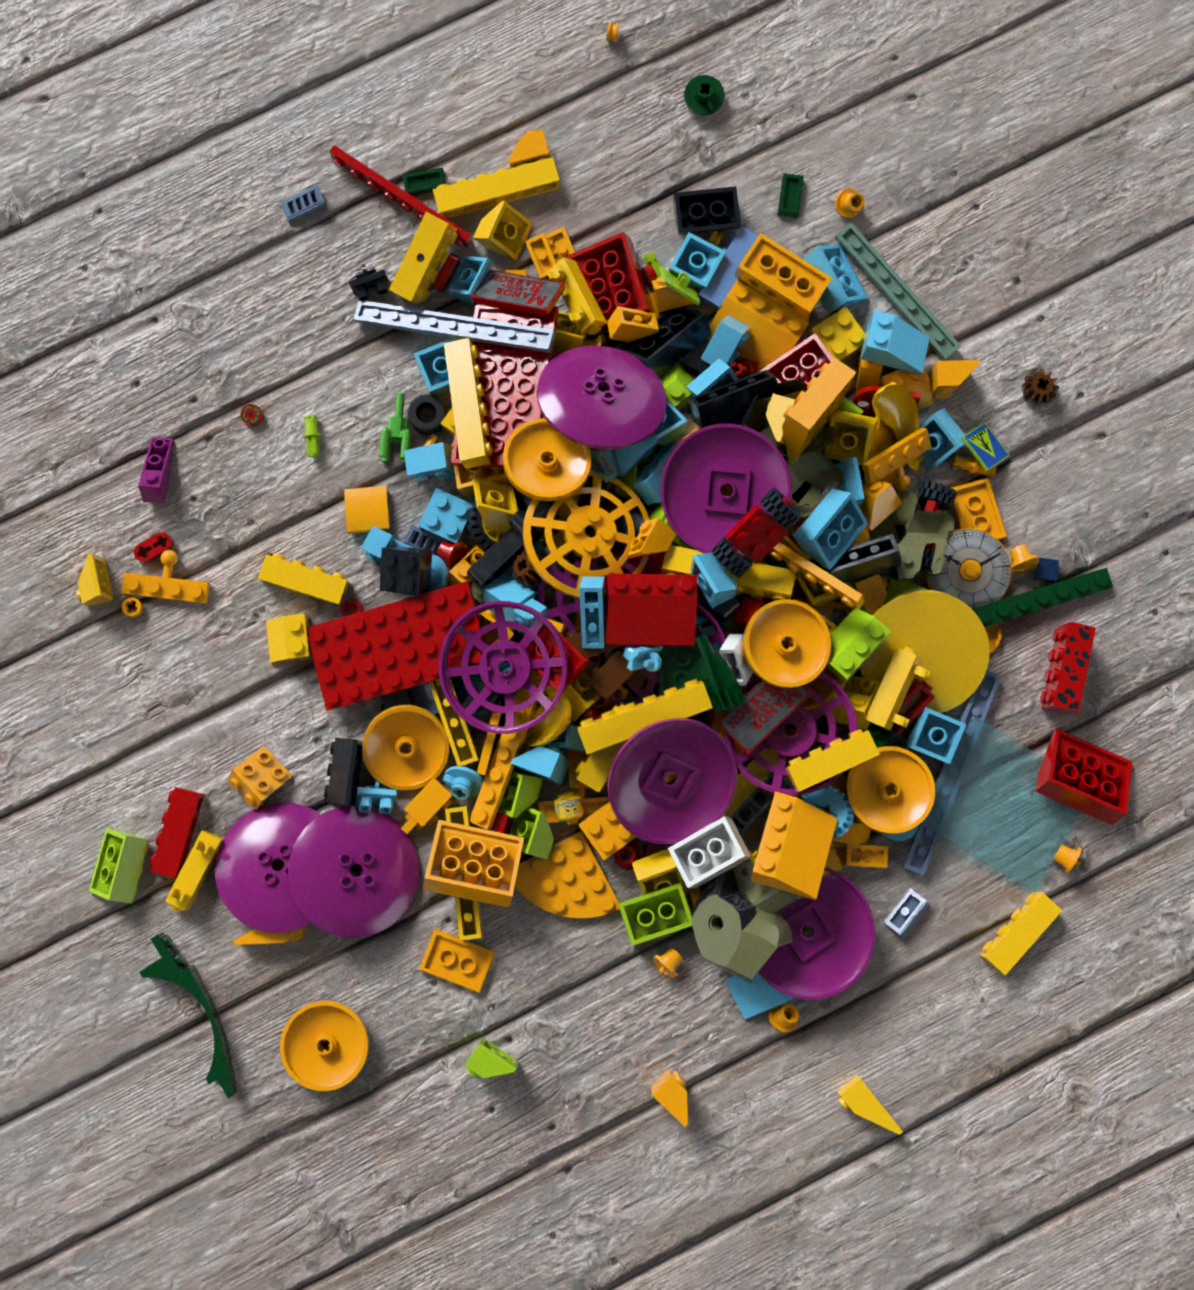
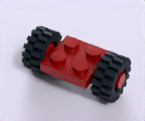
[918,480,957,572]
[711,488,802,578]

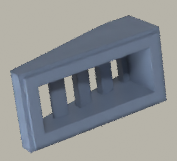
[281,185,327,222]
[403,525,444,561]

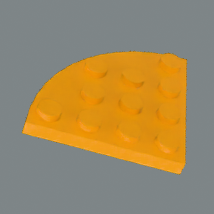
[515,831,620,918]

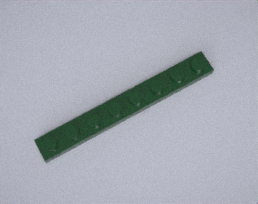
[972,567,1113,627]

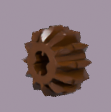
[1021,368,1059,405]
[510,550,544,587]

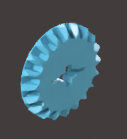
[802,786,854,839]

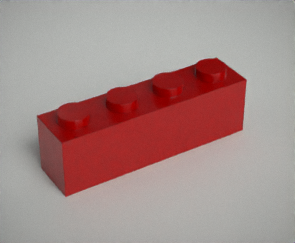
[150,787,205,878]

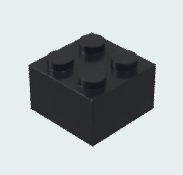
[379,546,432,596]

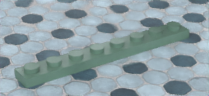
[835,223,961,361]

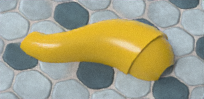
[872,382,924,472]
[497,692,572,747]

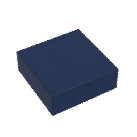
[1034,558,1059,582]

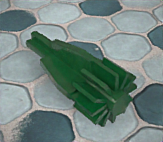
[695,634,745,712]

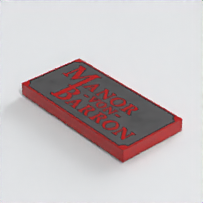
[471,270,565,316]
[717,680,812,755]

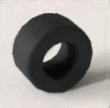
[408,394,447,435]

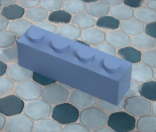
[697,226,758,313]

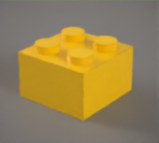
[808,307,865,363]

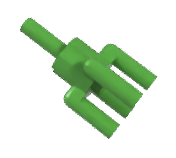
[379,393,413,464]

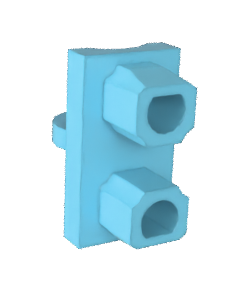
[623,646,663,672]
[355,779,397,814]

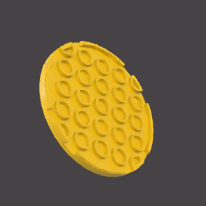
[860,590,990,713]

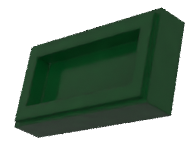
[402,167,446,196]
[777,173,804,218]

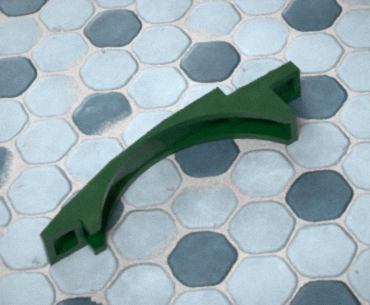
[139,932,237,1098]

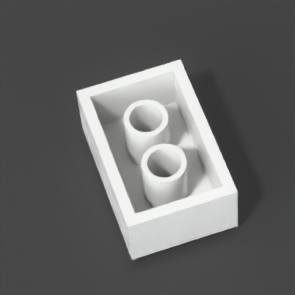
[668,816,752,889]

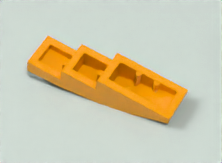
[829,842,888,868]

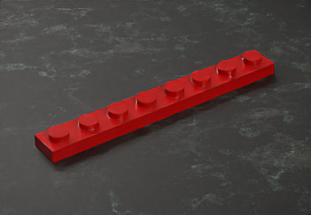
[329,145,472,248]

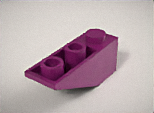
[138,437,173,503]

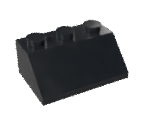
[673,186,741,235]
[324,738,363,806]

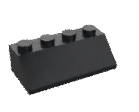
[619,306,712,377]

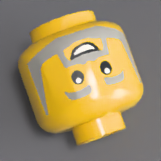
[554,791,584,825]

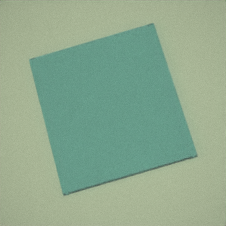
[921,715,1080,892]

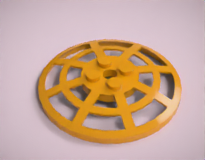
[523,470,649,599]

